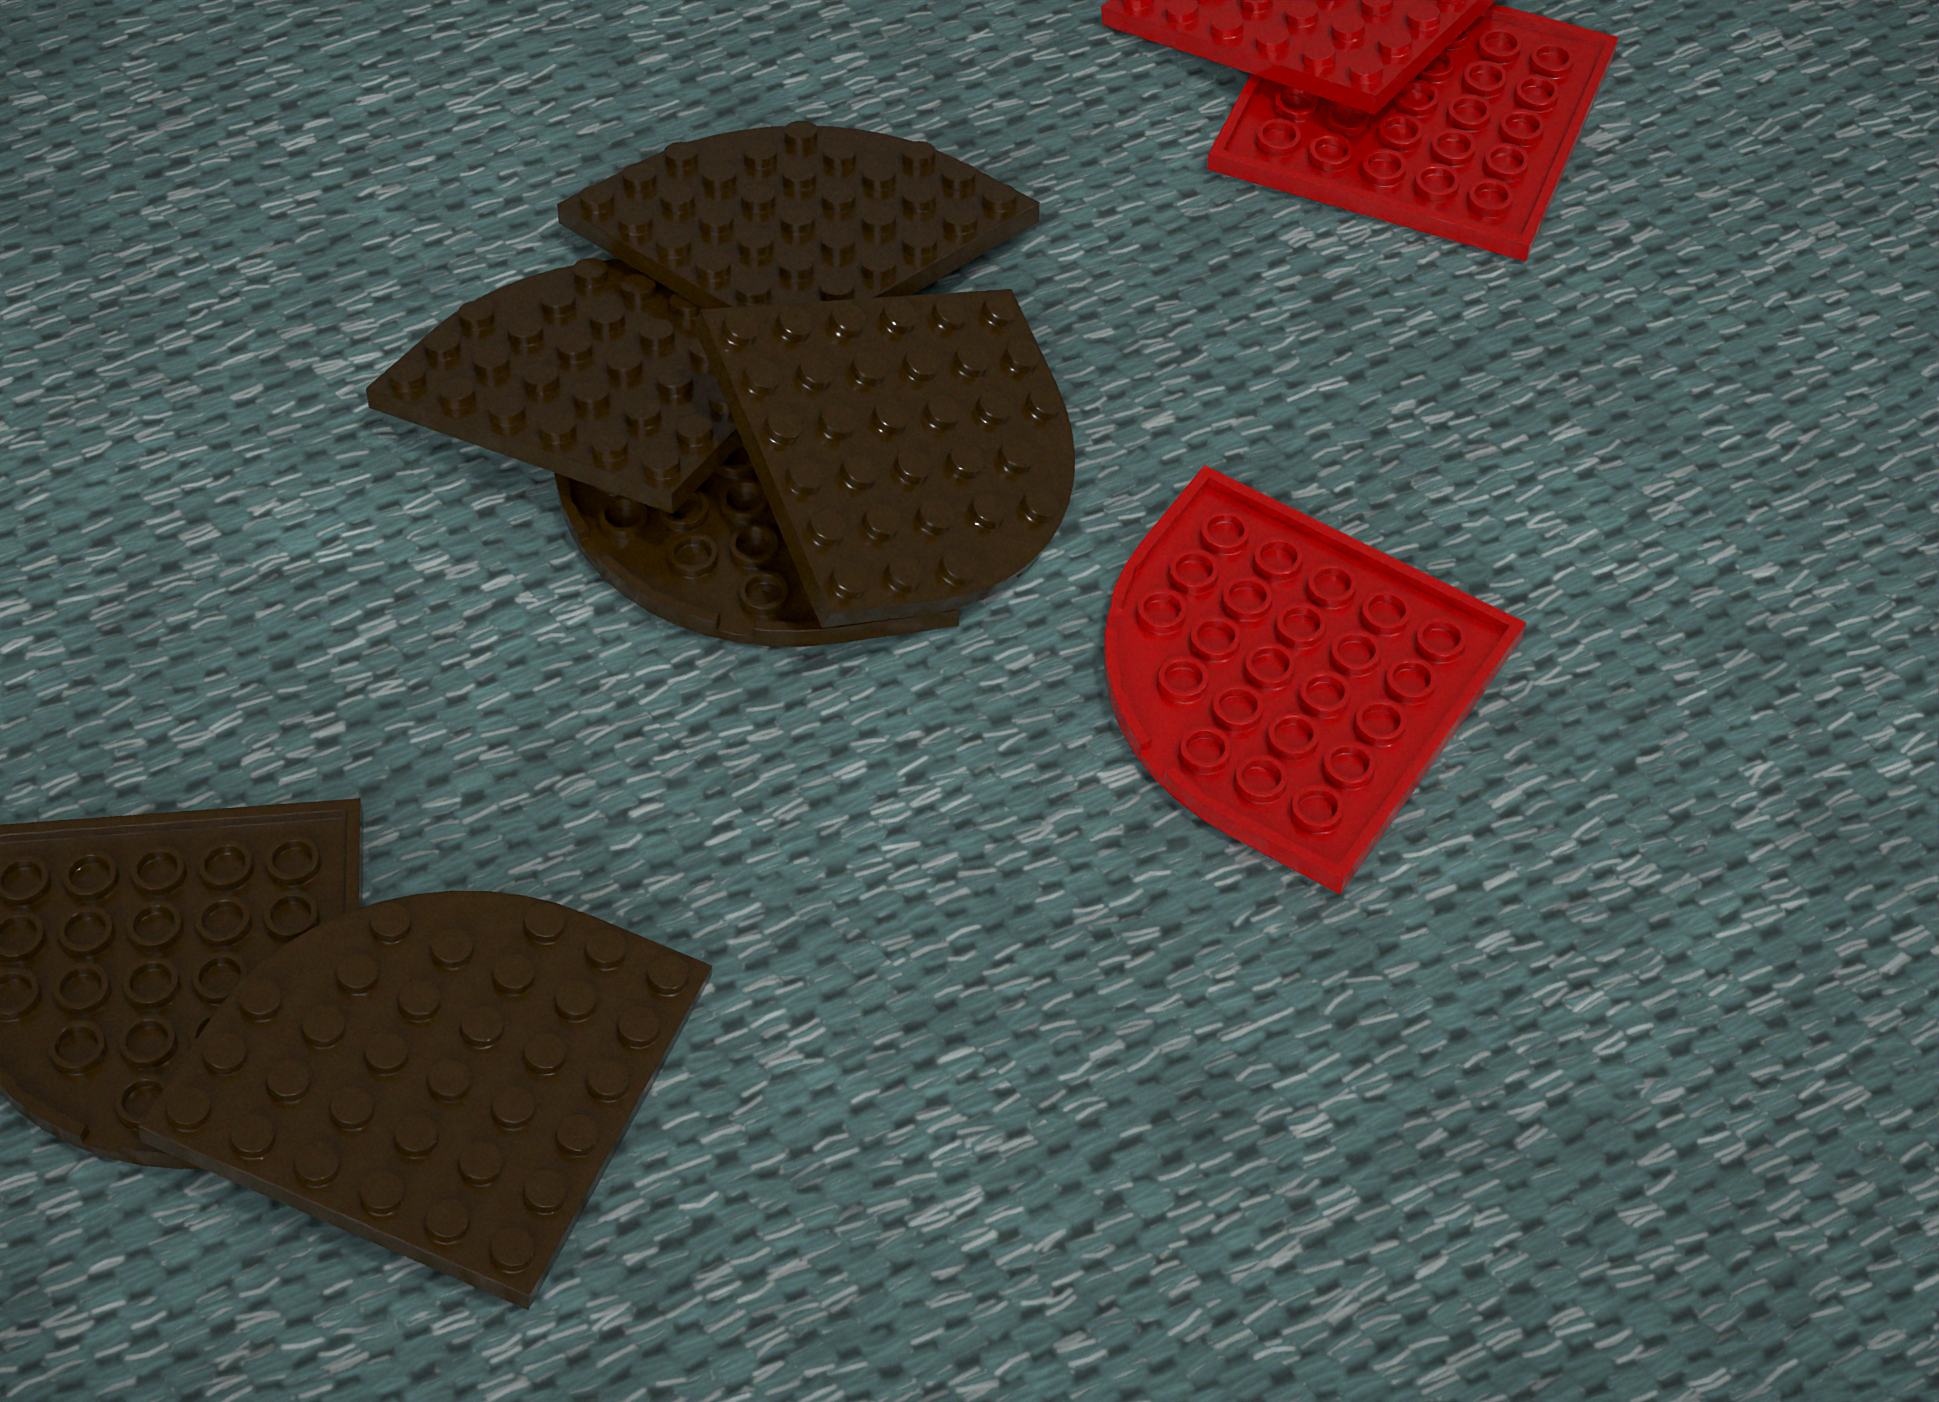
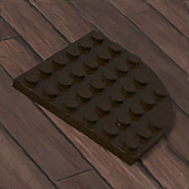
[557,121,1040,309]
[366,258,743,514]
[693,289,1075,628]
[554,443,959,647]
[0,798,364,1169]
[138,891,713,1310]

